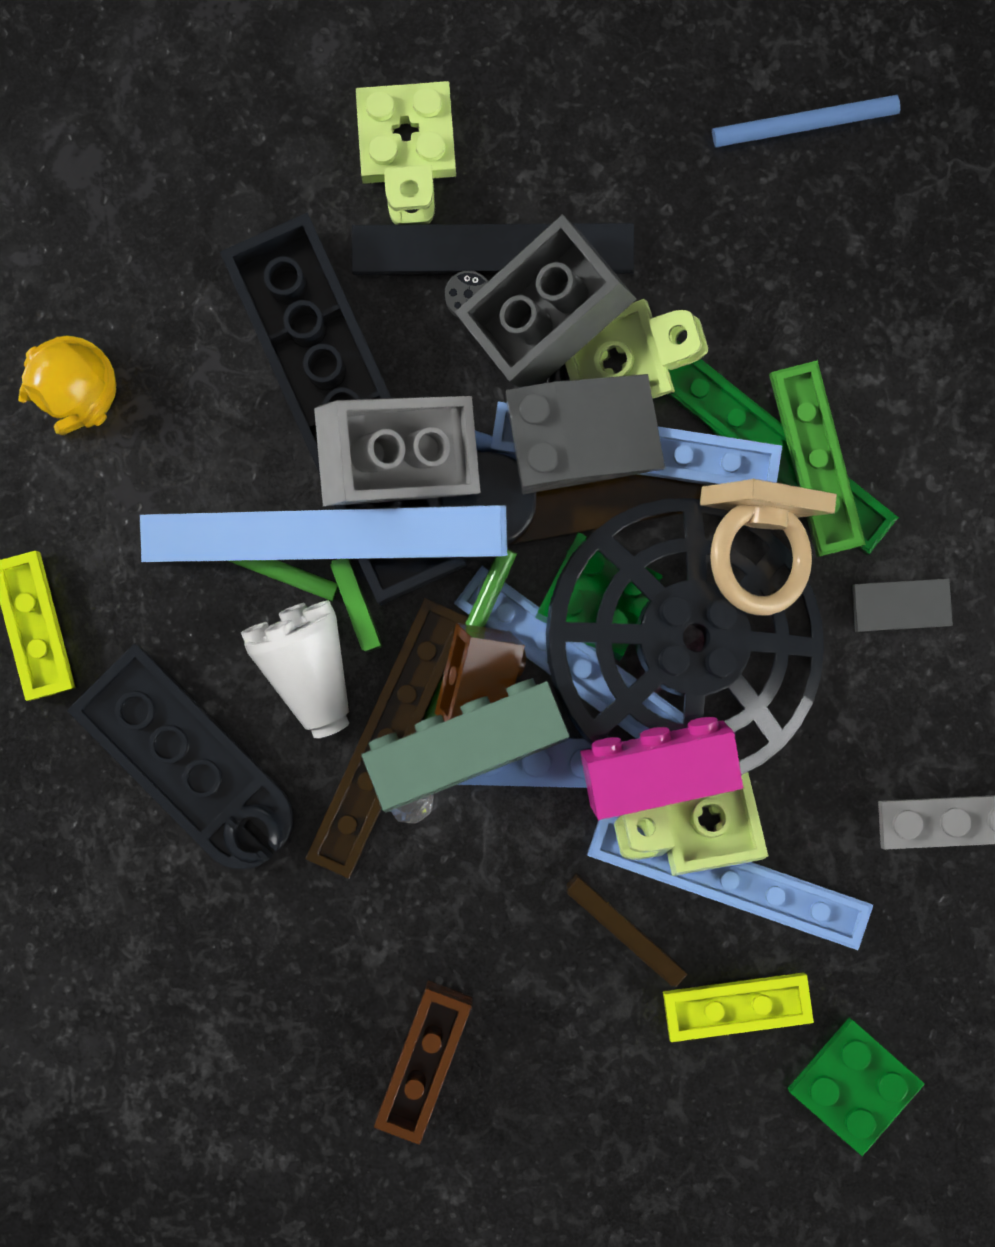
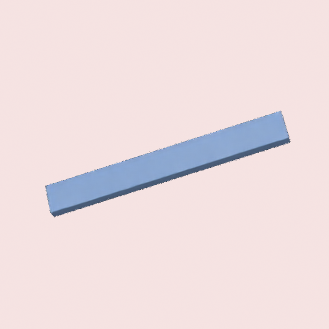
[140,506,507,562]

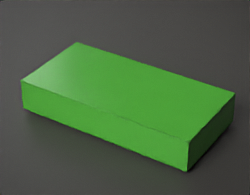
[330,559,383,652]

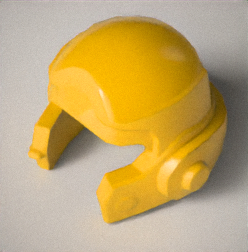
[18,336,117,435]

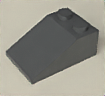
[506,374,665,494]

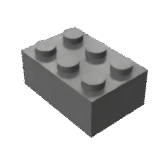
[455,214,637,388]

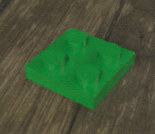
[535,532,663,661]
[787,1017,925,1156]

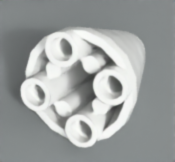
[241,600,349,738]

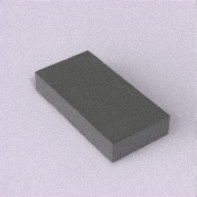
[852,579,953,632]

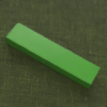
[769,360,866,557]

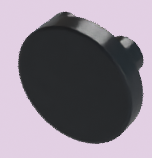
[440,452,536,545]

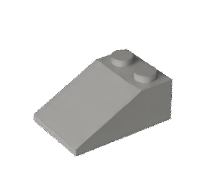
[314,396,480,506]

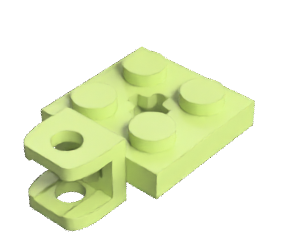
[356,81,456,225]
[565,299,708,399]
[614,772,768,876]

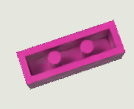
[580,717,744,820]

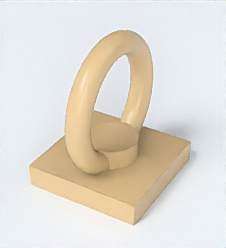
[700,479,837,616]

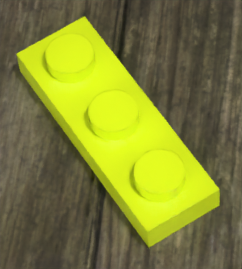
[0,551,76,701]
[663,972,814,1042]

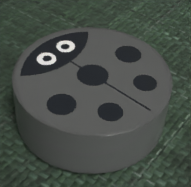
[445,271,488,319]

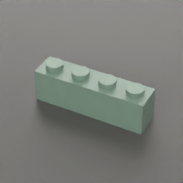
[361,678,569,813]

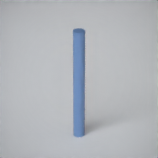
[712,95,900,147]

